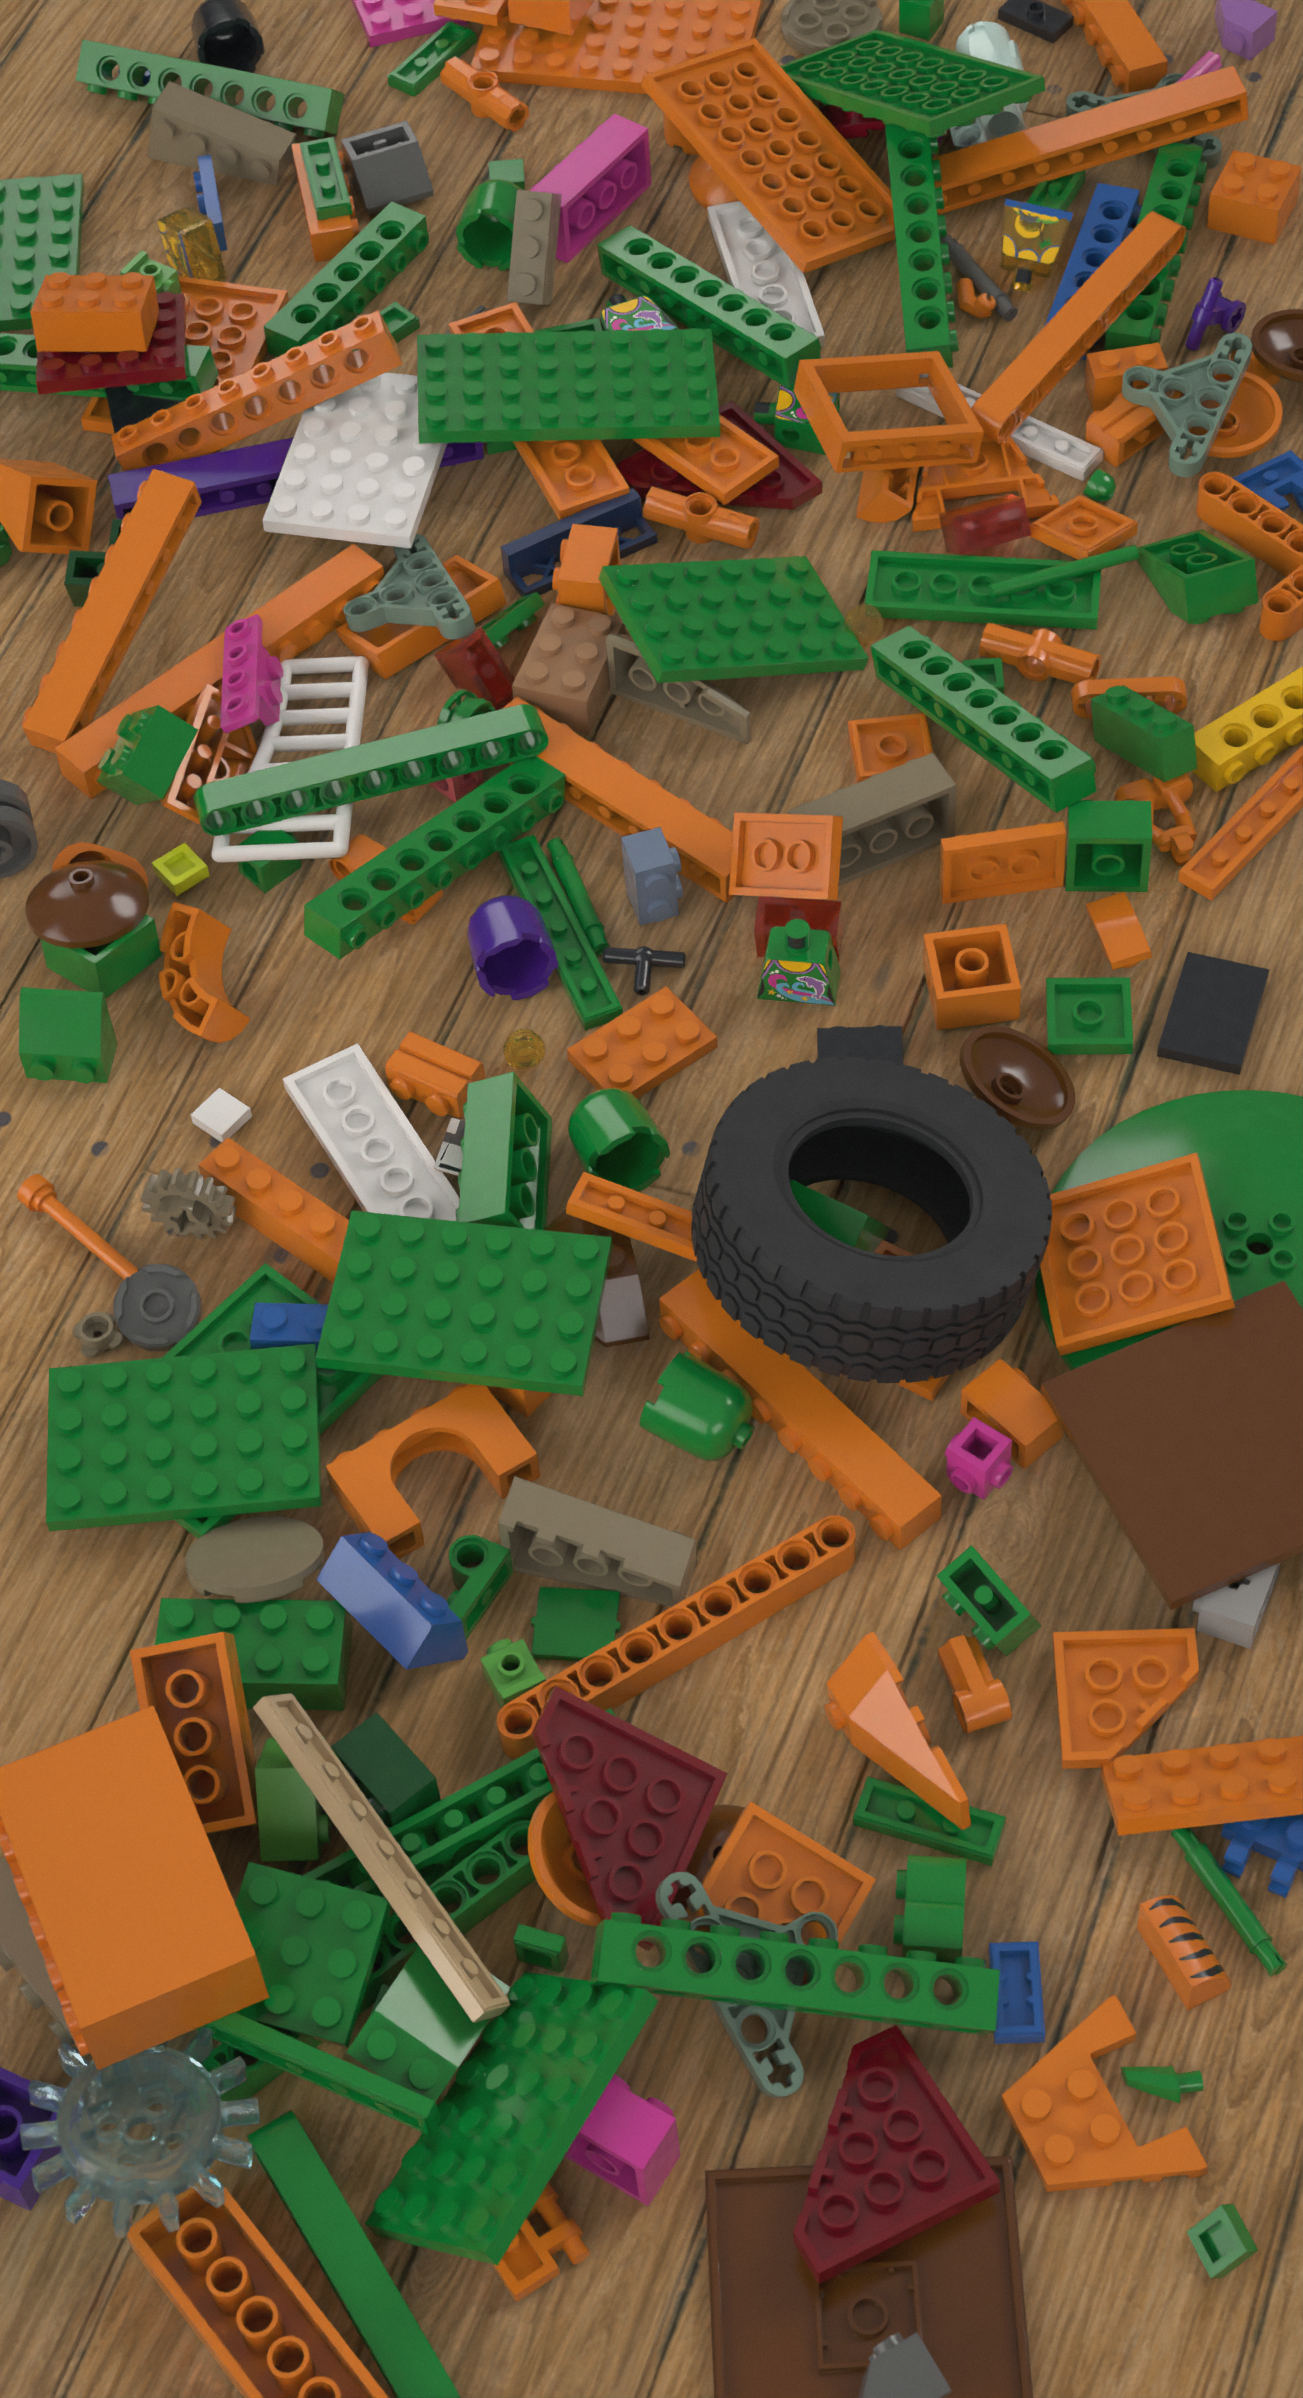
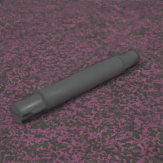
[940,233,1018,321]

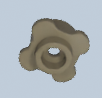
[73,1312,123,1358]

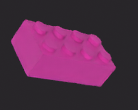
[530,113,652,264]

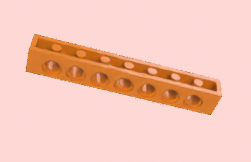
[111,310,402,471]

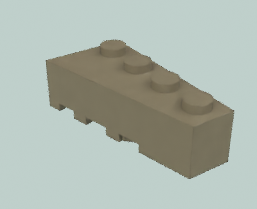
[148,81,296,185]
[498,1476,697,1607]
[0,1856,77,2049]

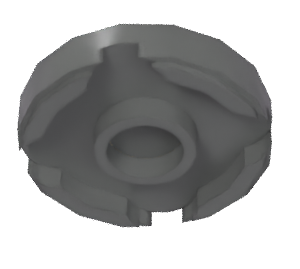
[114,1264,202,1351]

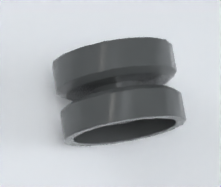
[0,779,39,879]

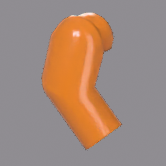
[956,278,996,319]

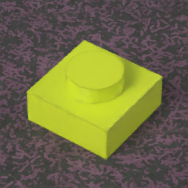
[152,842,210,896]

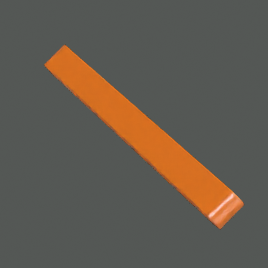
[971,211,1186,444]
[497,1515,856,1759]

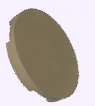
[781,0,883,55]
[185,1516,325,1603]

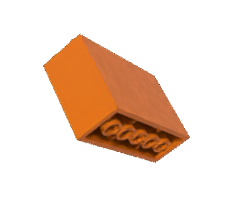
[0,1705,269,2070]

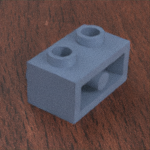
[621,827,683,926]

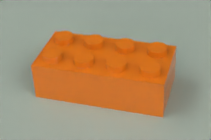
[130,1632,258,1835]

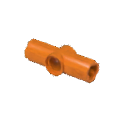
[440,56,529,132]
[643,487,760,549]
[979,623,1101,684]

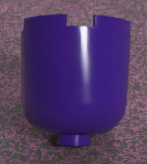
[467,895,558,1000]

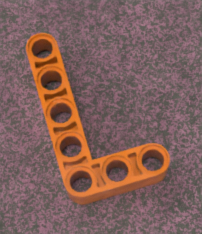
[1196,472,1303,641]

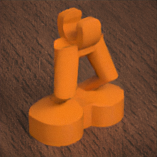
[1114,773,1197,866]

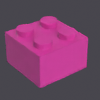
[564,2074,681,2206]

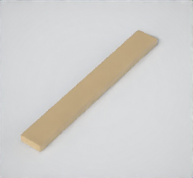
[253,1693,511,2023]

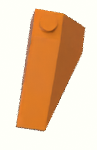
[824,1631,971,1830]

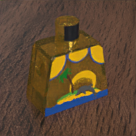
[1000,199,1073,291]
[158,206,227,282]

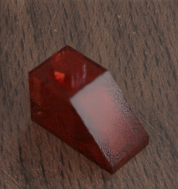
[434,627,515,710]

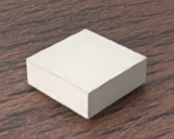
[191,1088,252,1142]

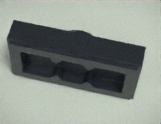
[998,0,1074,43]

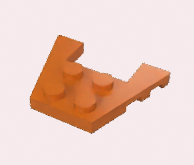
[912,435,1060,532]
[1001,1994,1208,2192]

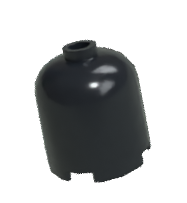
[191,0,265,73]

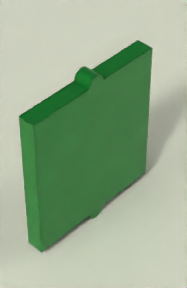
[531,1587,621,1661]

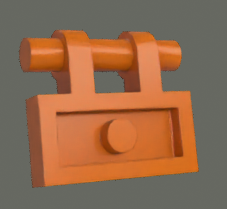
[491,2182,590,2303]

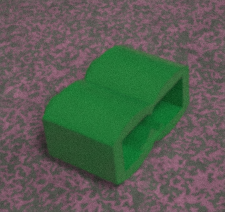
[893,1855,967,1964]

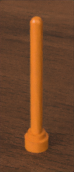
[17,1174,138,1280]

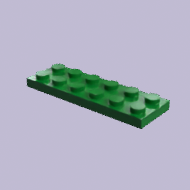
[864,550,1102,630]

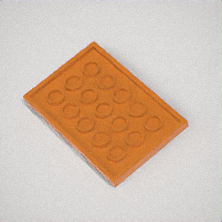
[81,276,289,450]

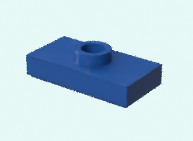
[988,1942,1045,2044]

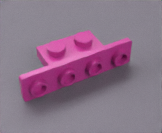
[220,614,284,733]

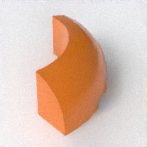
[158,902,251,1043]

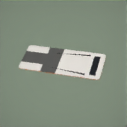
[434,1118,465,1176]

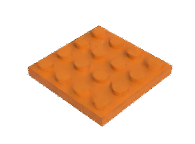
[1040,1153,1235,1356]

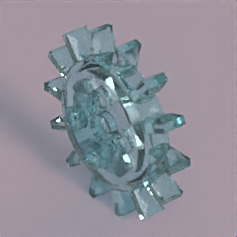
[20,2027,260,2238]

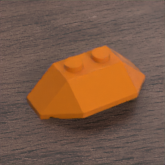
[160,684,258,824]

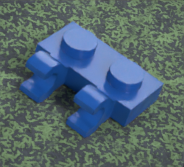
[1233,450,1303,511]
[1221,1814,1303,1898]

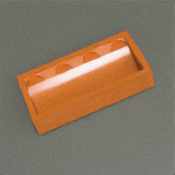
[335,555,507,680]

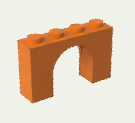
[325,1384,540,1559]

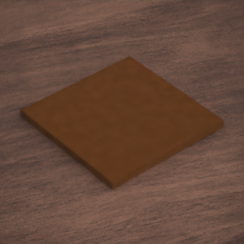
[1041,1280,1303,1610]
[705,2155,1033,2398]

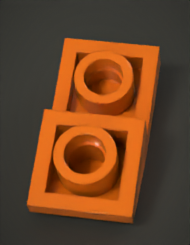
[1085,891,1152,970]

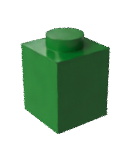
[899,0,944,41]
[237,830,302,894]

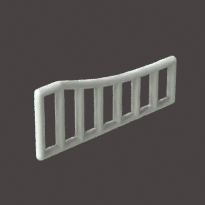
[212,656,369,862]

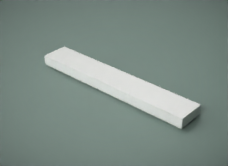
[896,374,1104,481]

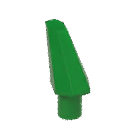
[1121,2066,1204,2103]

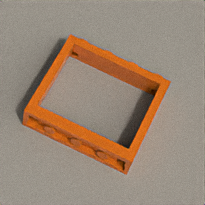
[794,351,984,473]

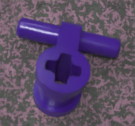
[1185,277,1246,351]

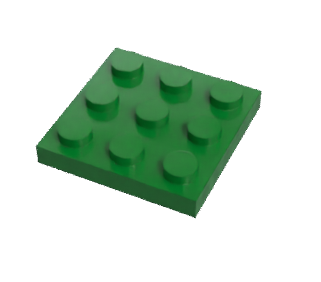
[235,1862,391,2048]

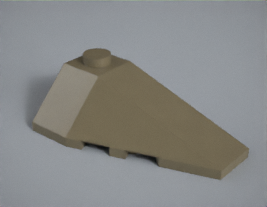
[606,634,751,745]

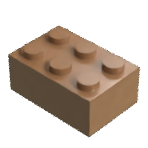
[512,603,626,734]

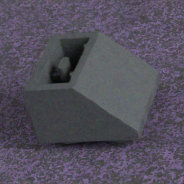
[341,120,434,215]

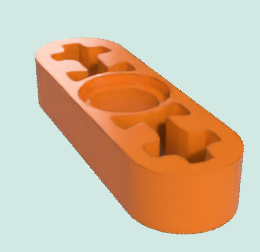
[1071,676,1188,719]

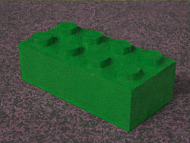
[155,1598,353,1711]

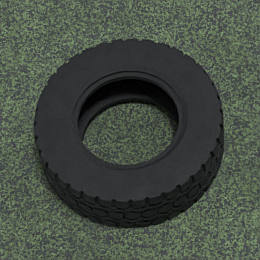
[691,1057,1052,1383]

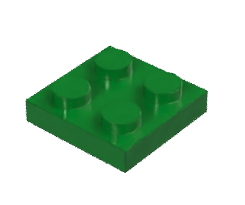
[1045,977,1133,1055]

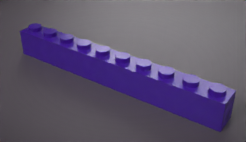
[108,437,484,519]

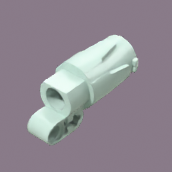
[950,21,1030,150]

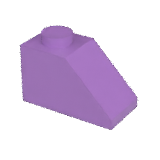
[1215,0,1277,61]

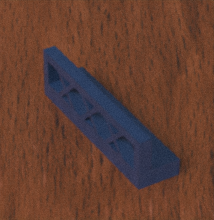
[501,488,657,597]

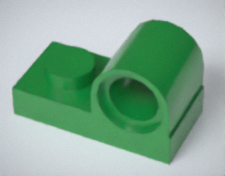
[447,1535,513,1640]

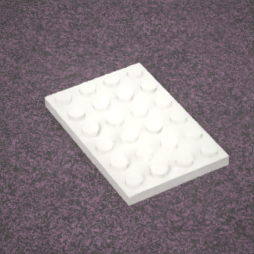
[262,365,447,549]

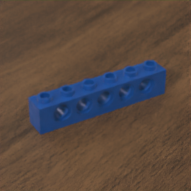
[1045,183,1142,360]

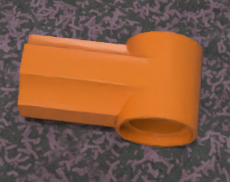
[938,1635,1012,1734]

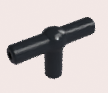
[603,946,686,996]

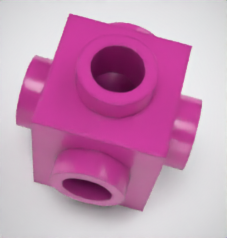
[945,1417,1013,1500]

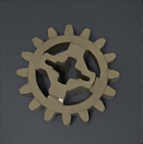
[140,1168,237,1240]

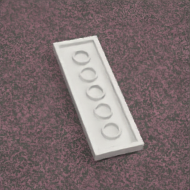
[707,201,825,347]
[283,1043,460,1221]

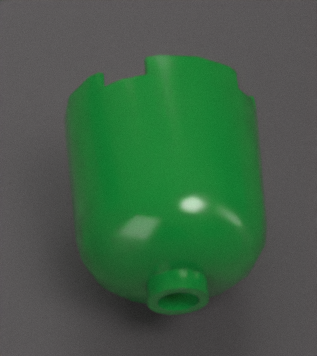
[456,179,522,271]
[568,1088,670,1192]
[639,1351,755,1462]

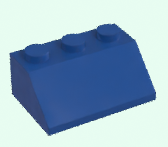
[316,1532,468,1670]

